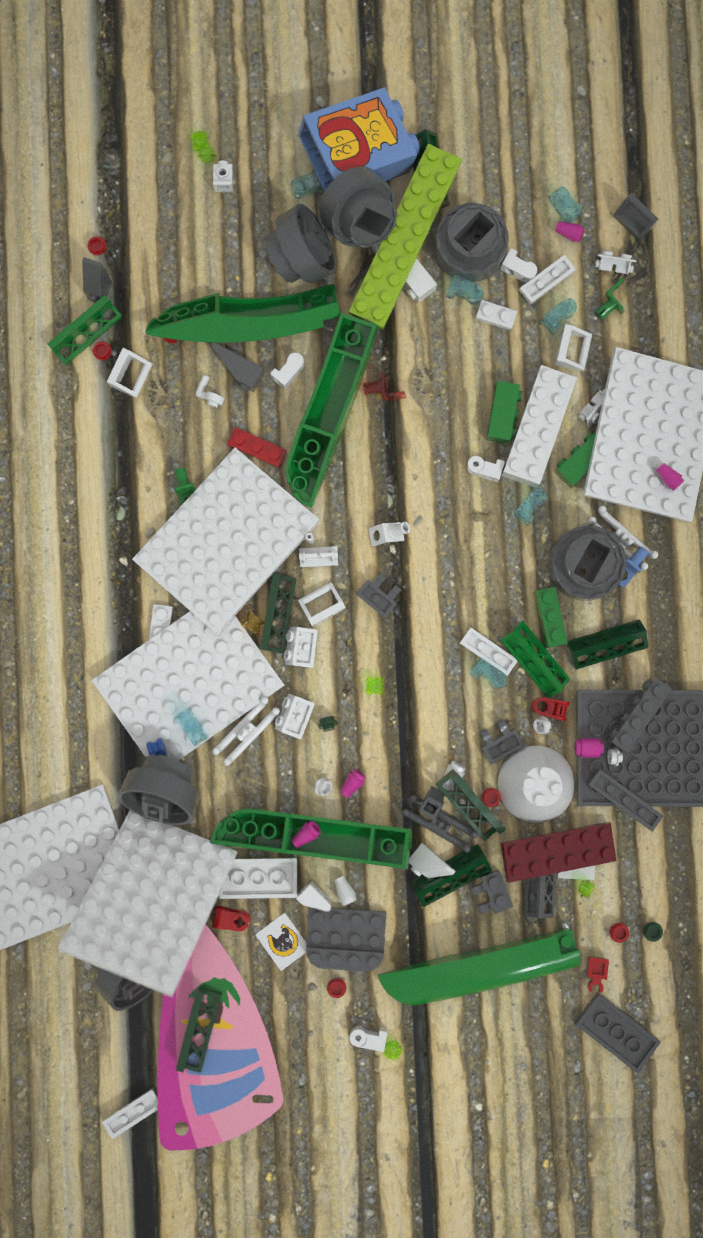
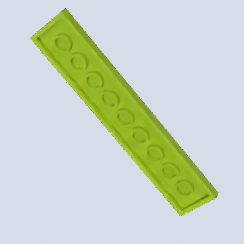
[349,144,462,329]

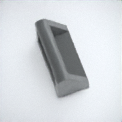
[613,193,659,242]

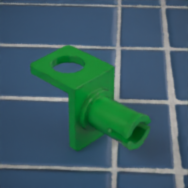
[595,278,625,320]
[174,468,196,505]

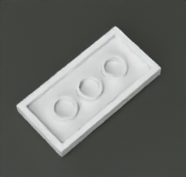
[219,858,297,899]

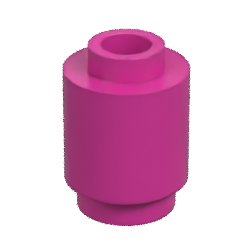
[574,738,604,758]

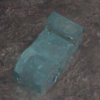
[290,170,324,198]
[549,186,585,223]
[446,275,484,305]
[541,298,577,335]
[513,488,547,526]
[469,658,507,688]
[173,707,208,746]

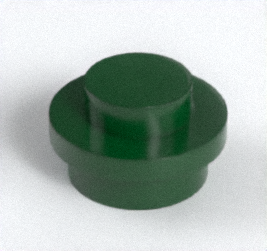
[318,716,338,732]
[643,922,663,942]

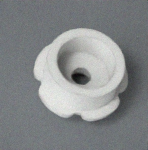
[533,716,551,734]
[607,747,623,767]
[314,777,332,796]

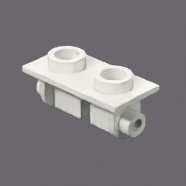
[595,250,636,274]
[578,389,605,428]
[299,546,338,567]

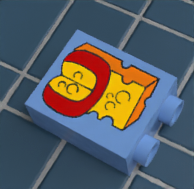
[298,87,420,191]

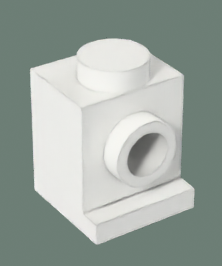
[213,161,234,192]

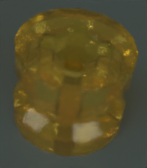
[240,612,264,635]

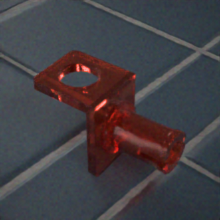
[363,371,407,401]

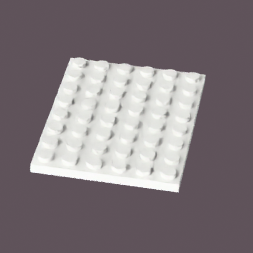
[583,347,703,523]
[132,448,320,635]
[92,611,285,760]
[0,785,120,950]
[58,811,238,997]

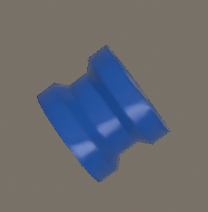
[146,738,167,756]

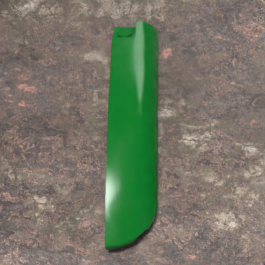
[145,284,341,343]
[286,313,379,508]
[210,809,412,869]
[377,928,581,1005]

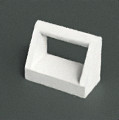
[554,324,592,371]
[107,348,153,398]
[298,582,346,627]
[296,880,331,911]

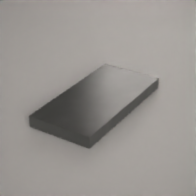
[574,992,661,1074]

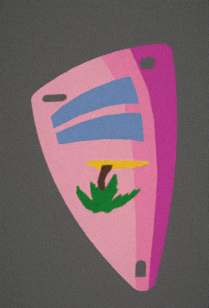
[157,924,283,1150]

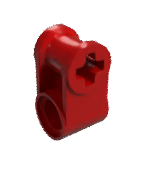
[531,698,570,721]
[212,906,251,932]

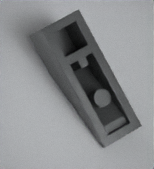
[82,257,112,303]
[212,342,265,392]

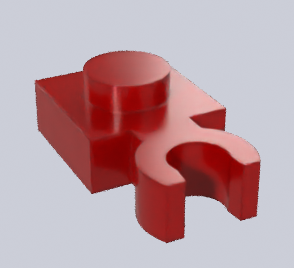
[586,956,609,993]

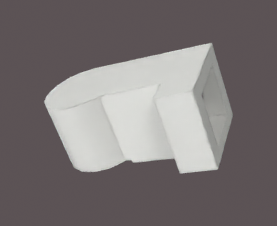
[500,248,537,283]
[270,353,304,390]
[467,456,505,482]
[350,1026,387,1052]

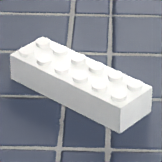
[501,365,577,488]

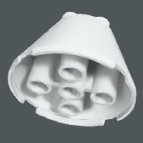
[497,745,575,823]

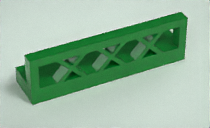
[48,295,123,365]
[500,621,570,698]

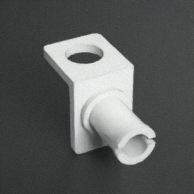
[368,522,410,547]

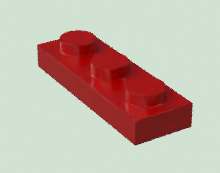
[227,427,287,468]

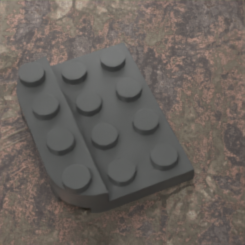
[306,907,386,972]

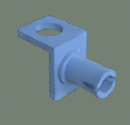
[619,546,649,587]

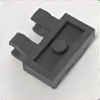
[356,573,401,618]
[479,719,525,765]
[470,870,513,914]

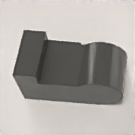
[419,786,445,820]

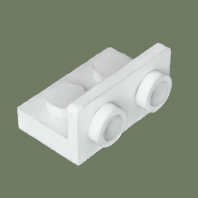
[284,627,318,668]
[275,693,315,739]

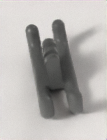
[402,795,478,852]

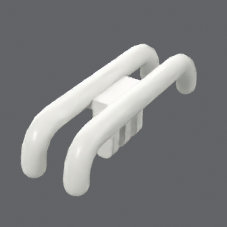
[588,505,658,570]
[212,697,280,766]

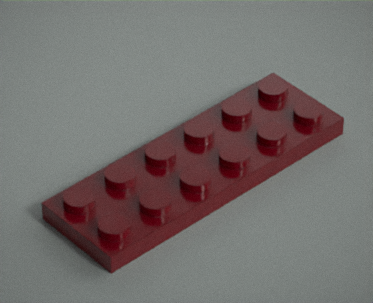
[501,822,617,883]

